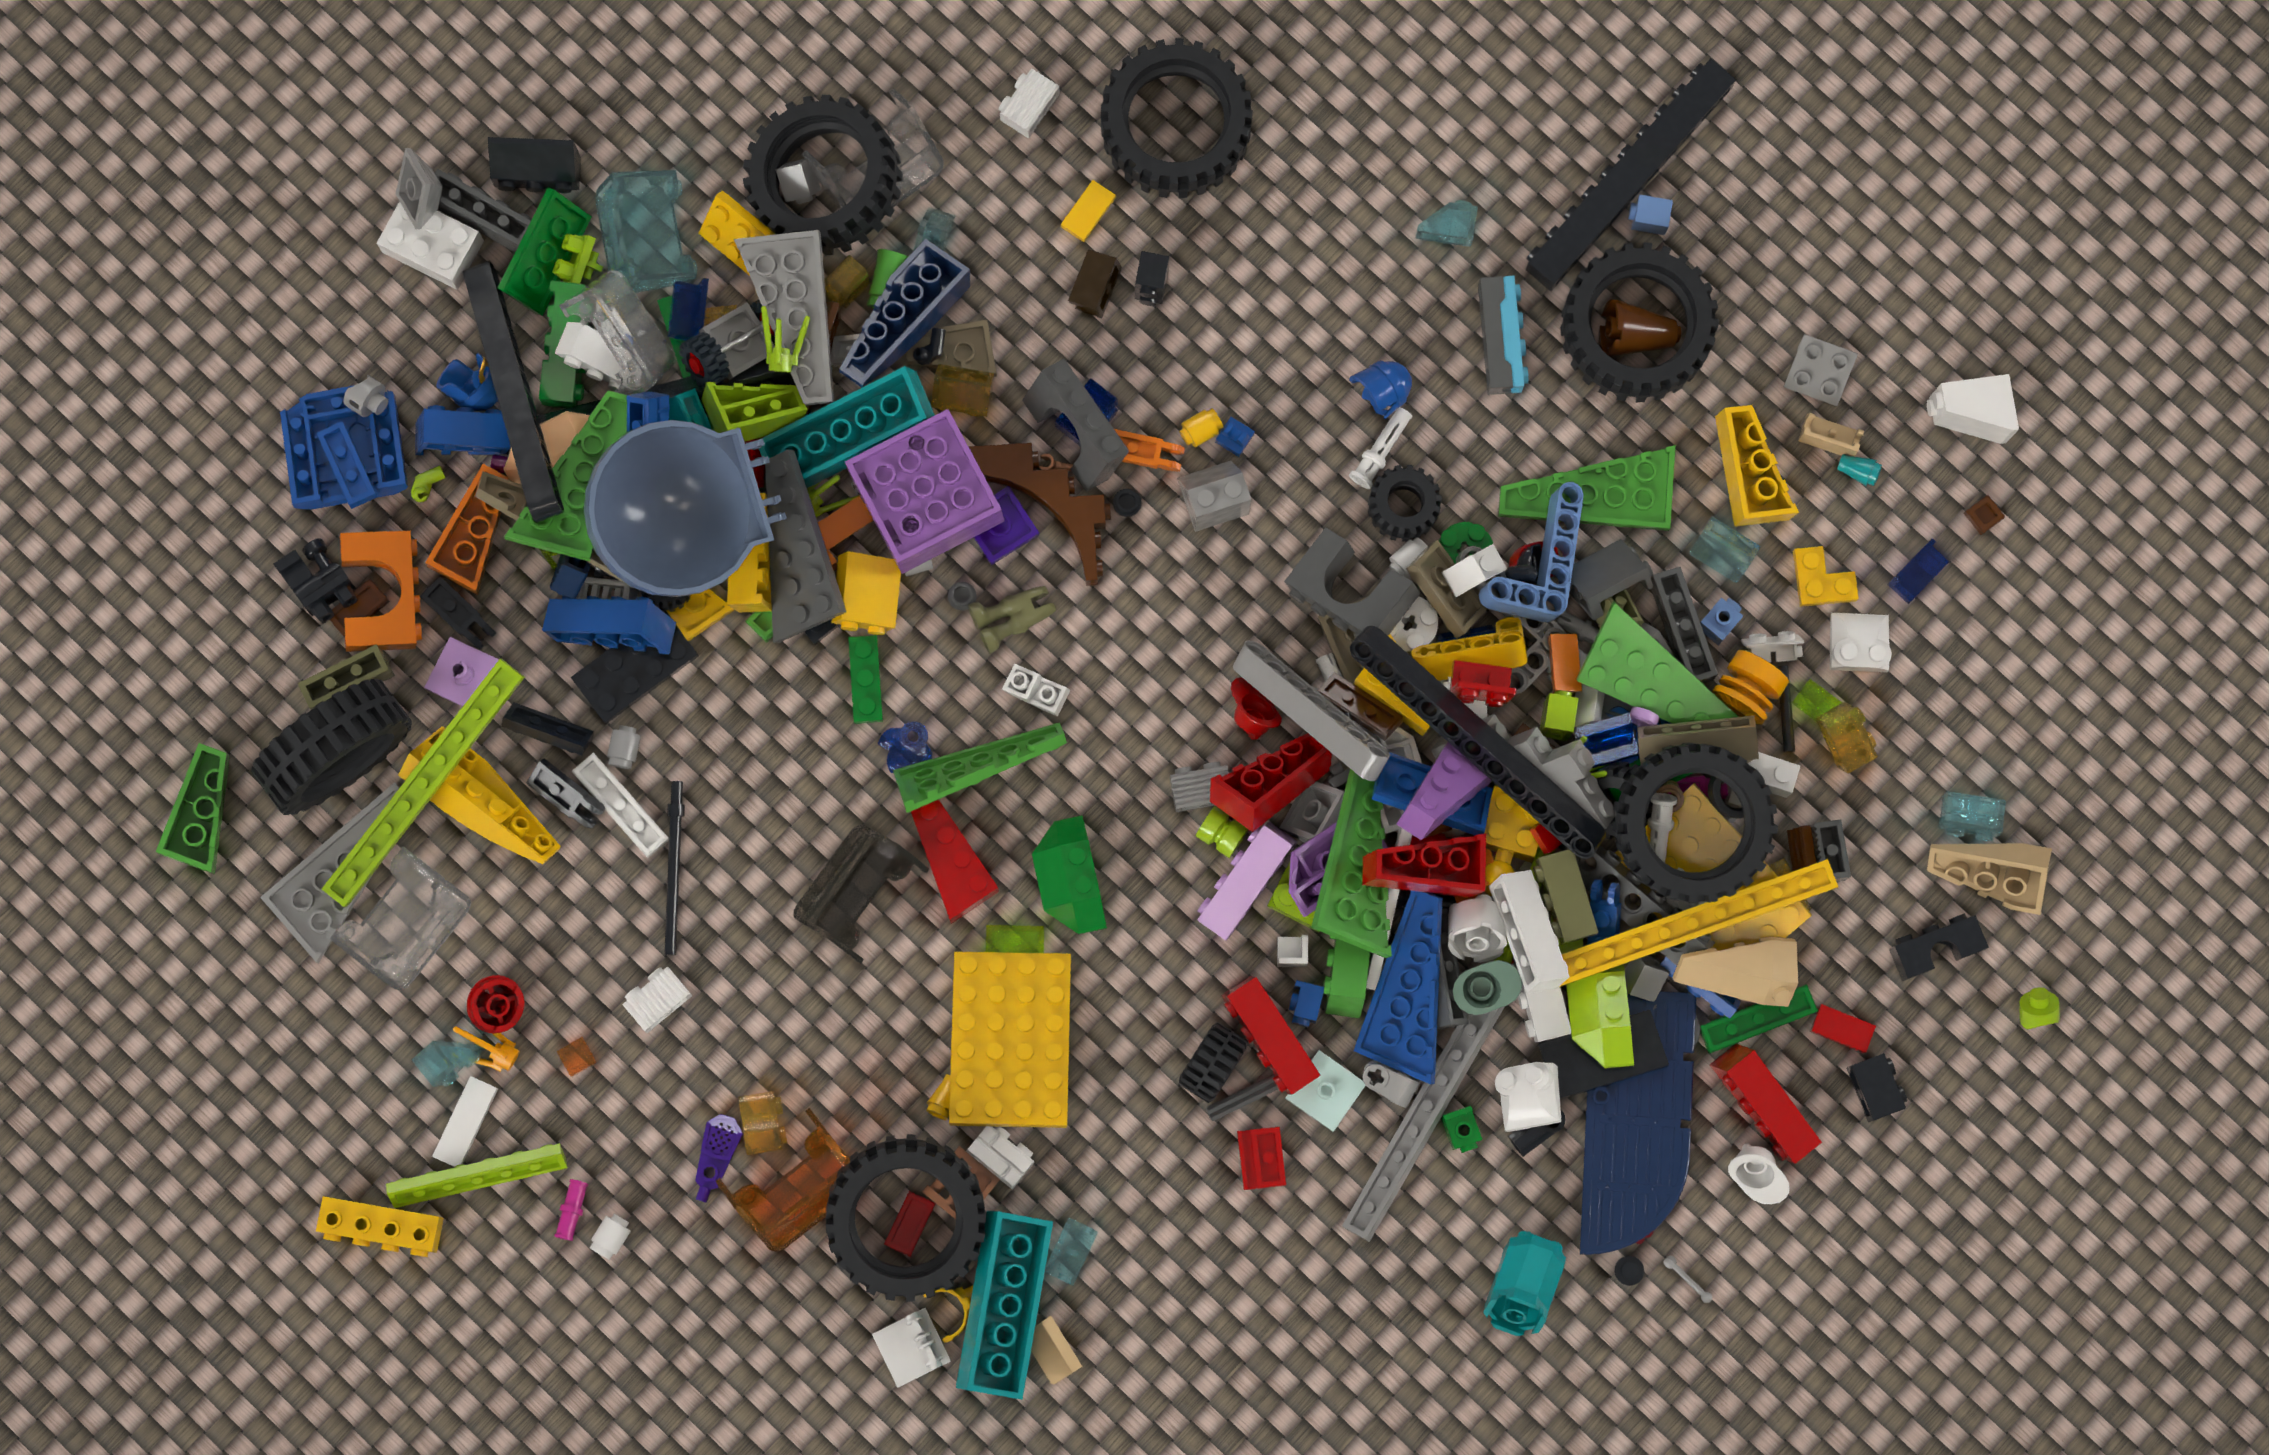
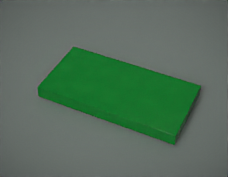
[498,188,592,316]

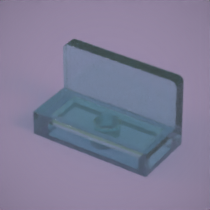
[1689,516,1761,583]

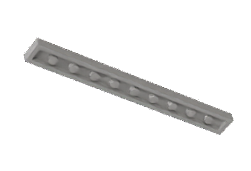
[1342,1006,1505,1242]

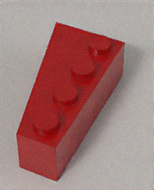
[1210,733,1332,832]
[1221,976,1321,1095]
[1709,1043,1822,1164]

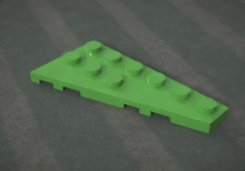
[504,390,627,562]

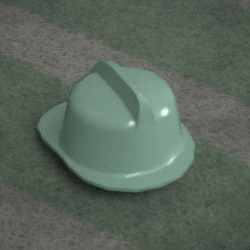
[1453,960,1522,1015]

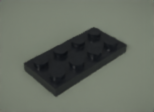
[571,611,699,724]

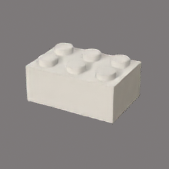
[376,201,484,290]

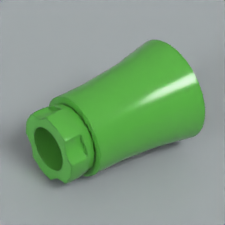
[867,249,908,309]

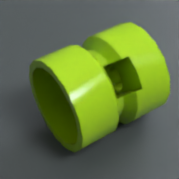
[1195,806,1249,858]

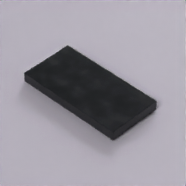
[1538,1010,1669,1100]

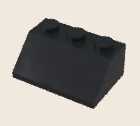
[488,137,581,194]

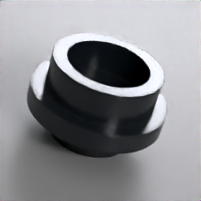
[1113,488,1142,517]
[1614,1256,1644,1286]

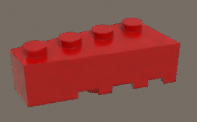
[911,799,999,924]
[1362,833,1486,897]

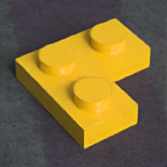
[1793,546,1859,607]

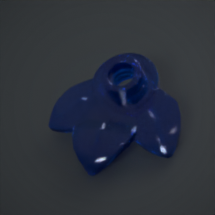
[878,721,933,773]

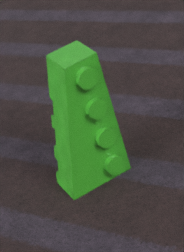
[156,743,230,875]
[1323,936,1370,1018]

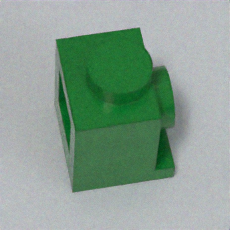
[1441,1106,1482,1153]

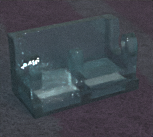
[1045,1217,1098,1286]

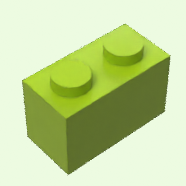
[1539,690,1579,741]

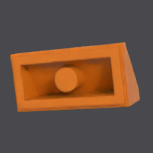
[1548,634,1582,694]

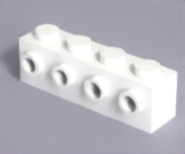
[1489,870,1569,993]

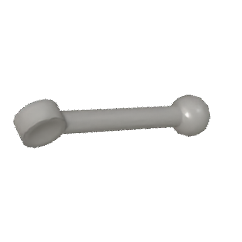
[1664,1255,1712,1303]

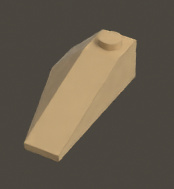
[1927,843,2052,915]
[1672,937,1798,1007]

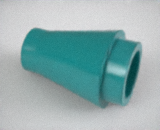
[1837,454,1882,486]

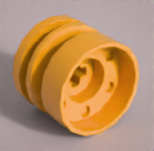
[1712,650,1789,725]

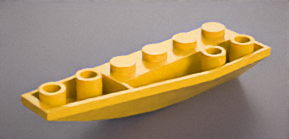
[398,726,561,864]

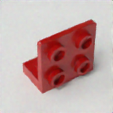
[1450,660,1517,707]

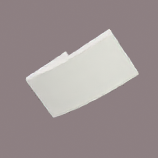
[1002,664,1070,716]

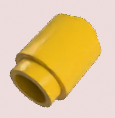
[1179,408,1224,448]

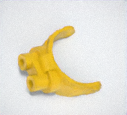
[923,1285,974,1343]

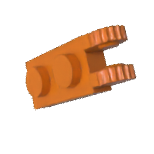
[1114,429,1185,472]

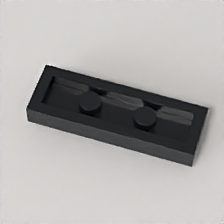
[501,702,594,756]

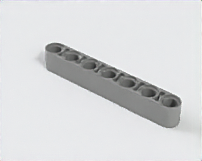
[1233,640,1390,781]

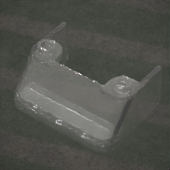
[802,88,944,209]

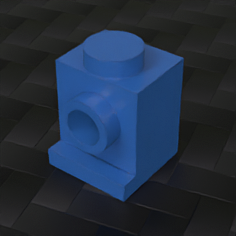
[1289,980,1324,1027]

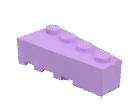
[1197,822,1298,941]

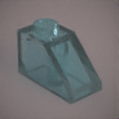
[1415,200,1478,247]

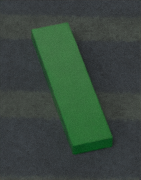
[1700,984,1818,1054]

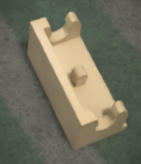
[1798,412,1864,456]

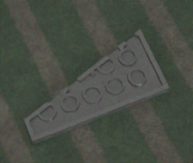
[766,450,846,643]

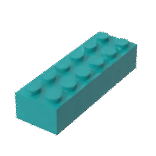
[759,366,935,488]
[956,1211,1053,1400]

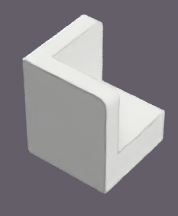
[1277,935,1308,967]

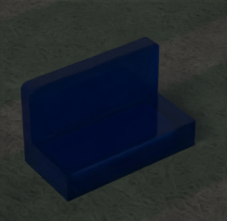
[668,278,709,341]
[1887,538,1949,604]
[1574,713,1639,769]

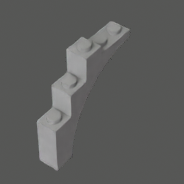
[1431,714,1616,829]

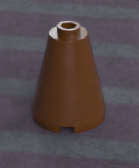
[1599,299,1681,357]

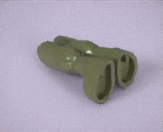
[968,586,1056,654]

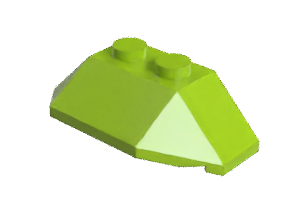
[1566,964,1634,1068]

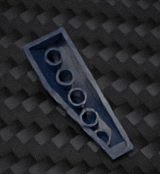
[839,239,970,388]

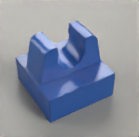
[1215,417,1255,457]

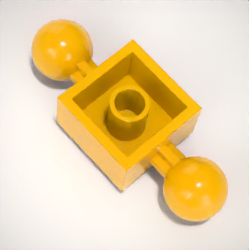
[1484,786,1539,896]

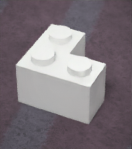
[1725,752,1800,808]

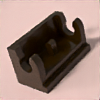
[1068,249,1122,319]

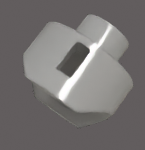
[343,375,388,417]

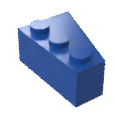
[415,405,510,455]

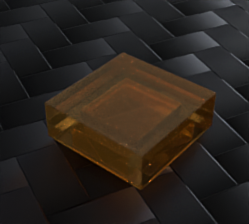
[556,1037,597,1077]

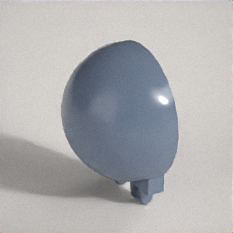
[584,420,787,597]

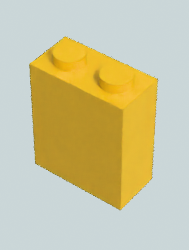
[831,551,901,635]

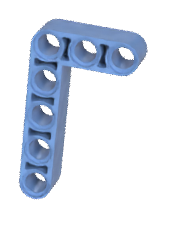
[1479,482,1583,622]

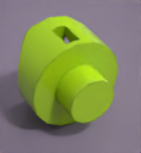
[2019,987,2060,1029]

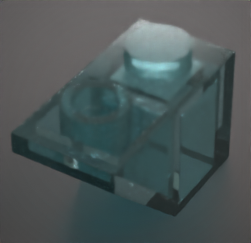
[412,1040,484,1087]

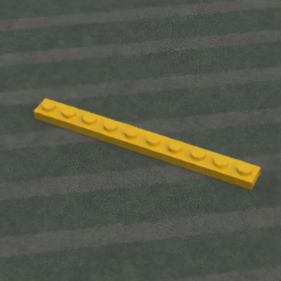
[1559,859,1838,987]

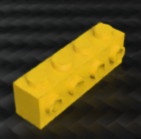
[315,1196,444,1257]

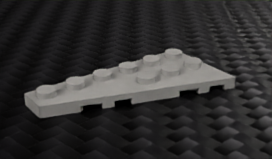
[734,230,834,405]
[260,782,400,964]

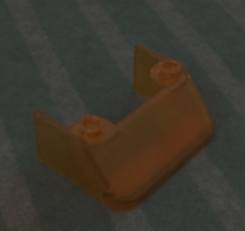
[715,1108,850,1252]

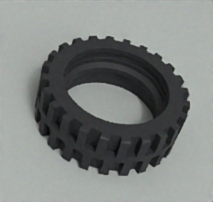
[1101,38,1253,199]
[743,94,903,256]
[1560,242,1719,403]
[251,679,412,815]
[1612,743,1778,903]
[826,1134,986,1302]

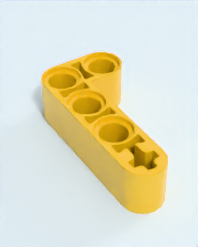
[1411,617,1528,681]

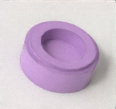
[1628,707,1659,727]

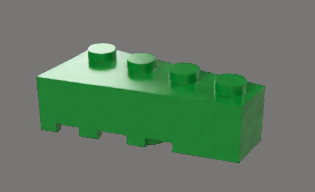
[539,281,596,408]

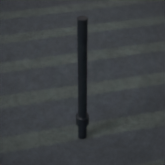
[664,781,685,955]

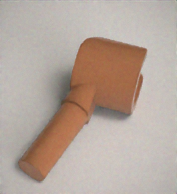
[1039,454,1073,471]

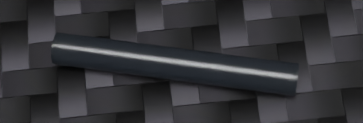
[1777,665,1795,752]

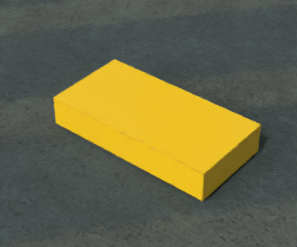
[1061,180,1116,242]

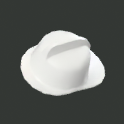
[1728,1143,1790,1205]

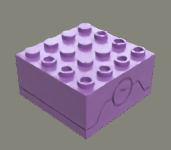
[845,409,1004,574]

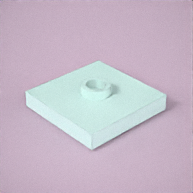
[1285,1050,1366,1132]

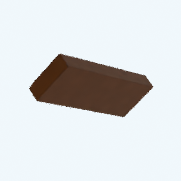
[1317,672,1403,741]

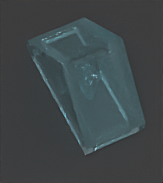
[914,208,956,252]

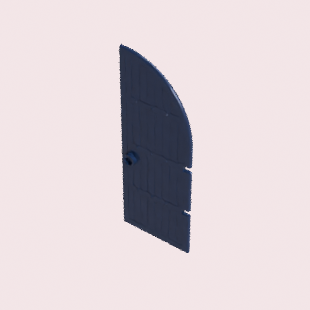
[1580,991,1696,1255]

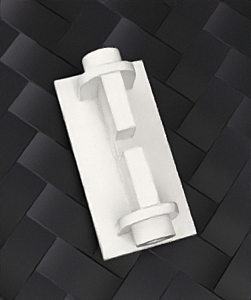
[1741,631,1804,662]

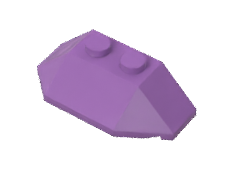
[1289,822,1388,917]

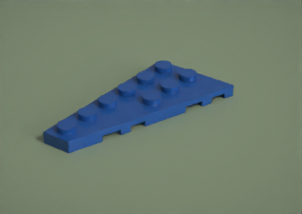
[1353,891,1442,1085]

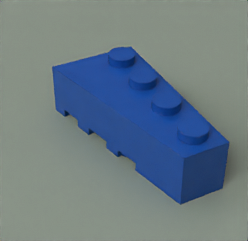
[542,596,677,654]

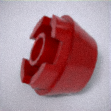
[467,975,525,1034]

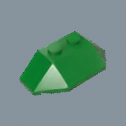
[1032,815,1107,935]

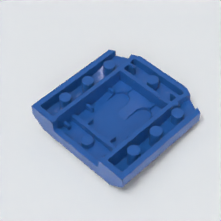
[280,385,408,510]

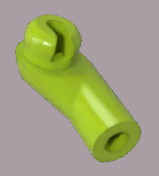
[411,465,446,503]

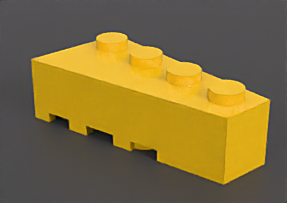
[727,493,772,613]

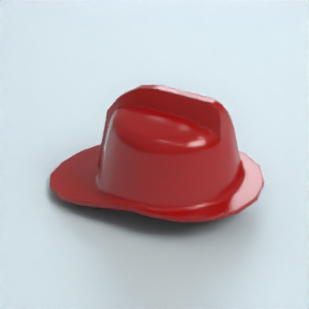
[1231,677,1282,740]

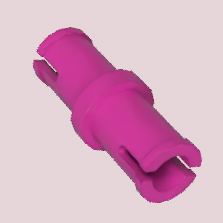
[554,1179,589,1241]

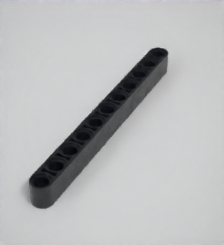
[463,260,564,523]
[1350,626,1606,859]

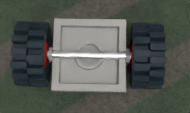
[679,300,775,388]

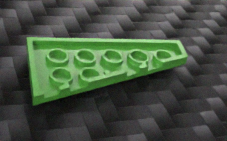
[1498,445,1676,531]
[1576,601,1739,723]
[893,723,1067,813]
[1311,769,1392,958]

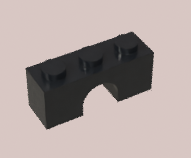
[1889,913,1989,981]

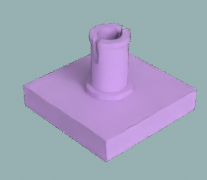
[424,637,499,707]

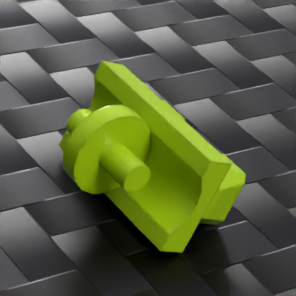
[552,234,603,284]

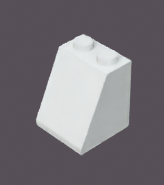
[1927,374,2019,444]

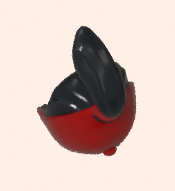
[1505,541,1559,585]

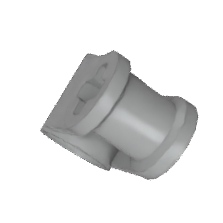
[1363,1060,1420,1108]

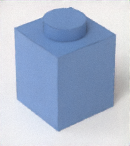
[1628,194,1673,235]

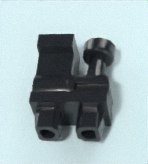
[273,538,358,624]

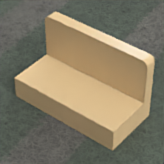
[1031,1316,1083,1385]

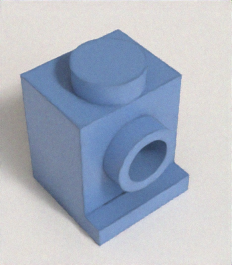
[1700,598,1743,646]

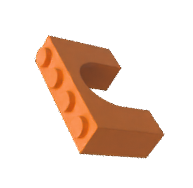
[340,530,422,652]

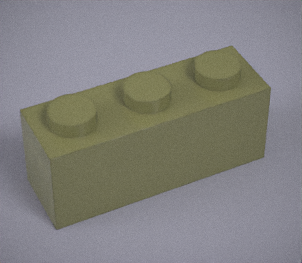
[297,644,395,710]
[1533,849,1598,945]

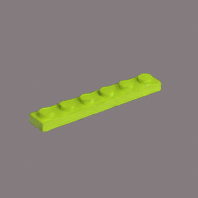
[386,1143,567,1208]

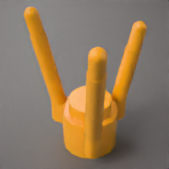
[452,1026,520,1072]

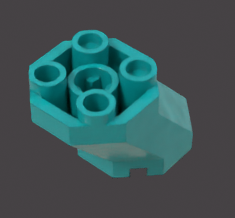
[1483,1231,1566,1336]

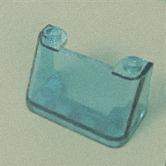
[596,170,697,296]

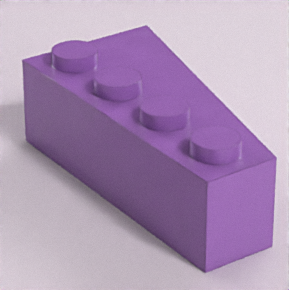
[1397,742,1492,840]

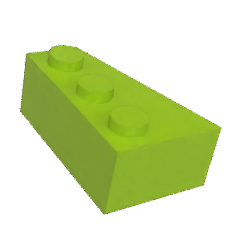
[701,382,808,442]

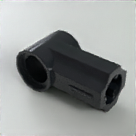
[1508,1110,1566,1157]

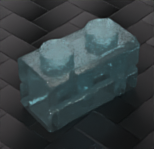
[1939,792,2006,841]

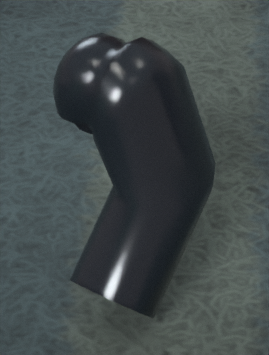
[913,328,946,365]

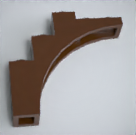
[968,443,1111,586]

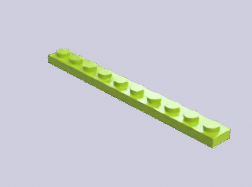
[322,659,525,907]

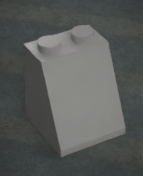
[1177,461,1252,532]

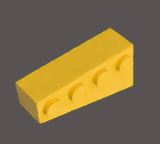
[1715,405,1799,527]

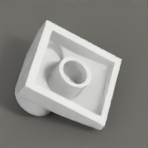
[1830,613,1892,672]
[1495,1062,1561,1132]

